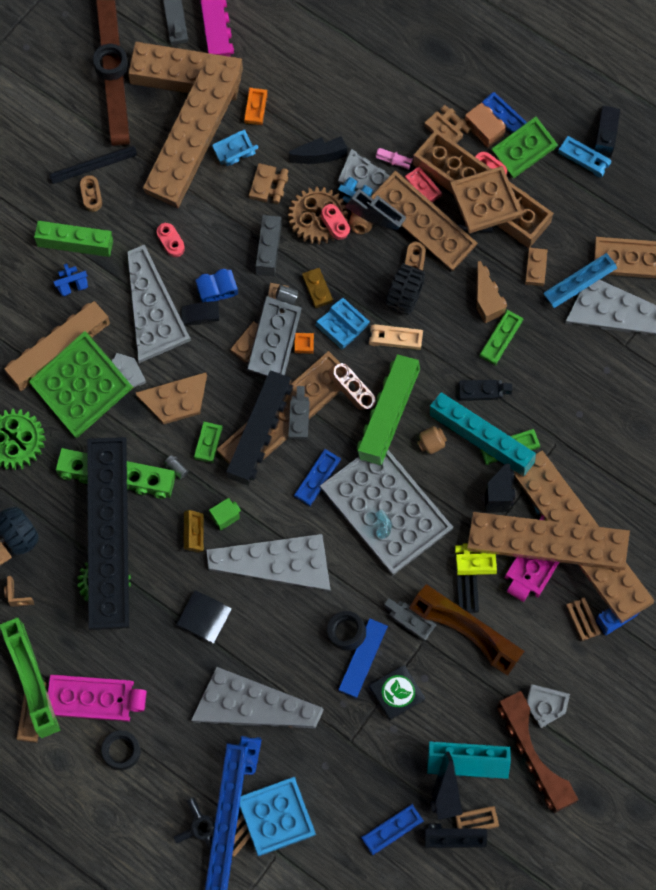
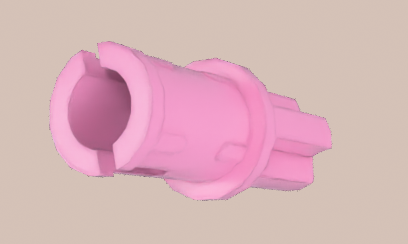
[376,148,413,170]

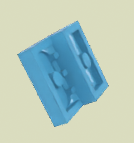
[315,298,370,349]

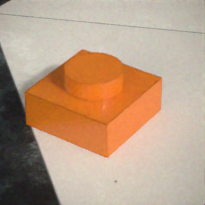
[295,333,314,354]

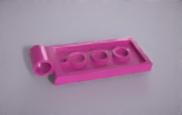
[504,516,560,602]
[48,675,147,722]

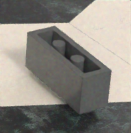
[256,215,282,277]

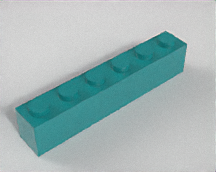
[430,392,536,477]

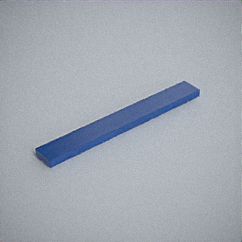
[205,744,248,890]

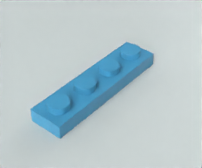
[544,253,617,308]

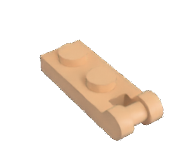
[369,324,423,350]

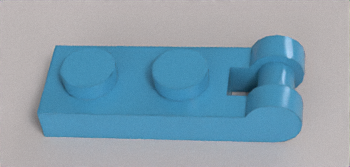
[558,136,611,178]

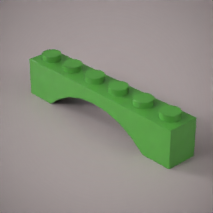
[0,617,61,738]

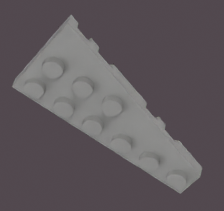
[206,534,331,592]

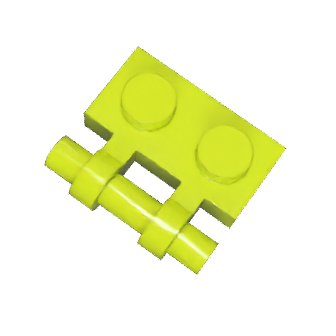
[455,543,497,575]

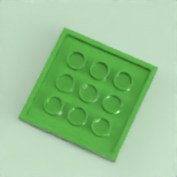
[29,331,134,438]

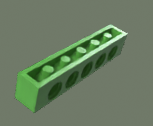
[56,448,176,499]

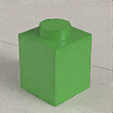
[209,498,241,531]

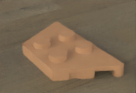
[136,373,207,424]

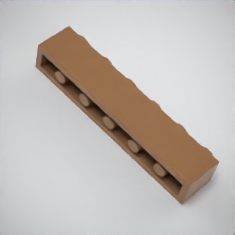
[4,301,110,391]

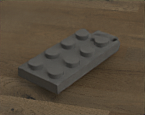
[246,285,302,377]

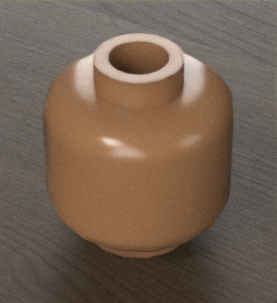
[349,212,373,234]
[418,426,447,454]

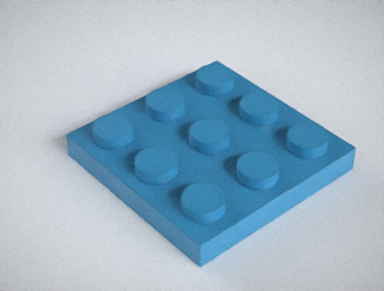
[239,777,316,857]

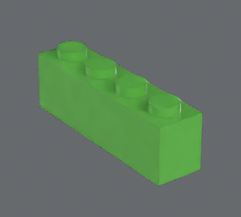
[34,221,113,257]

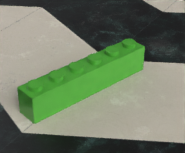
[357,354,420,466]

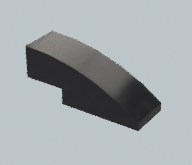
[289,136,348,164]
[345,189,407,230]

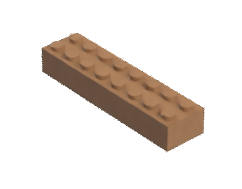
[143,58,241,208]
[413,129,554,248]

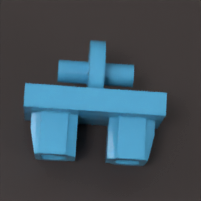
[338,177,373,203]

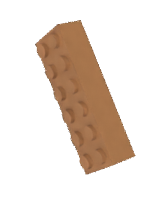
[129,42,243,101]

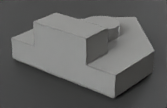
[112,353,146,387]
[527,684,570,728]

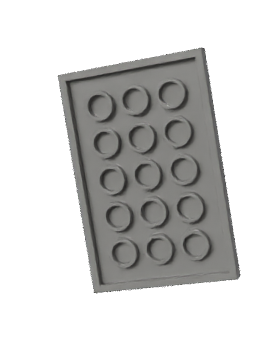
[320,450,453,576]

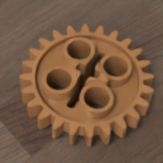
[288,187,348,245]

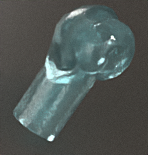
[375,510,392,539]

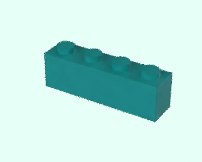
[427,741,511,779]

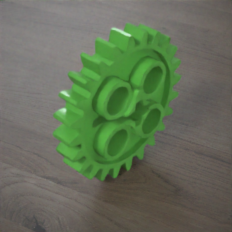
[0,409,45,470]

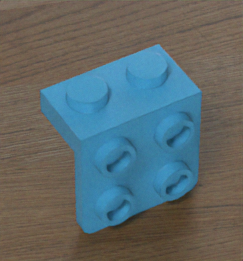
[211,129,259,166]

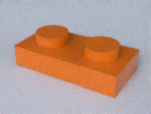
[245,88,268,125]

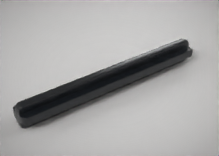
[49,145,137,184]

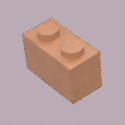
[465,103,506,148]

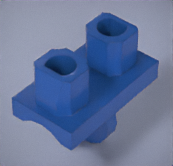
[54,263,88,296]
[239,736,261,775]

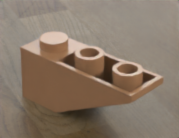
[476,261,507,323]

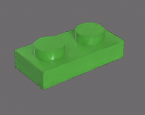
[194,422,223,463]

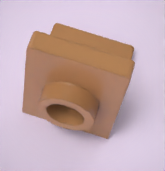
[4,576,34,607]

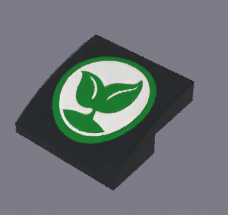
[369,665,426,721]

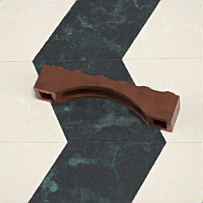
[497,691,578,813]

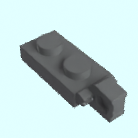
[288,386,310,440]
[384,598,436,642]

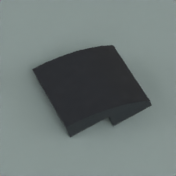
[176,590,231,644]

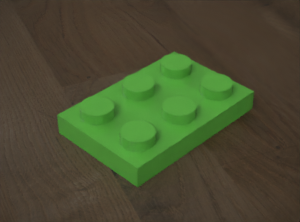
[492,117,558,179]

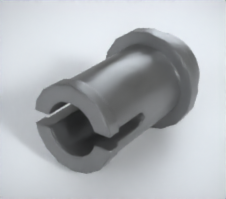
[164,455,189,479]

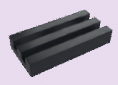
[457,575,479,613]

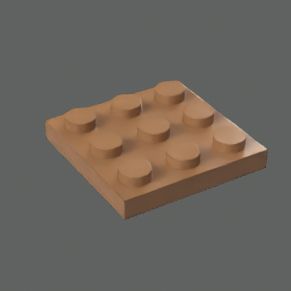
[450,166,522,234]

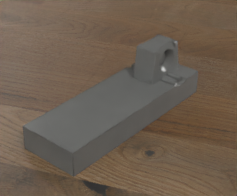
[163,0,189,45]

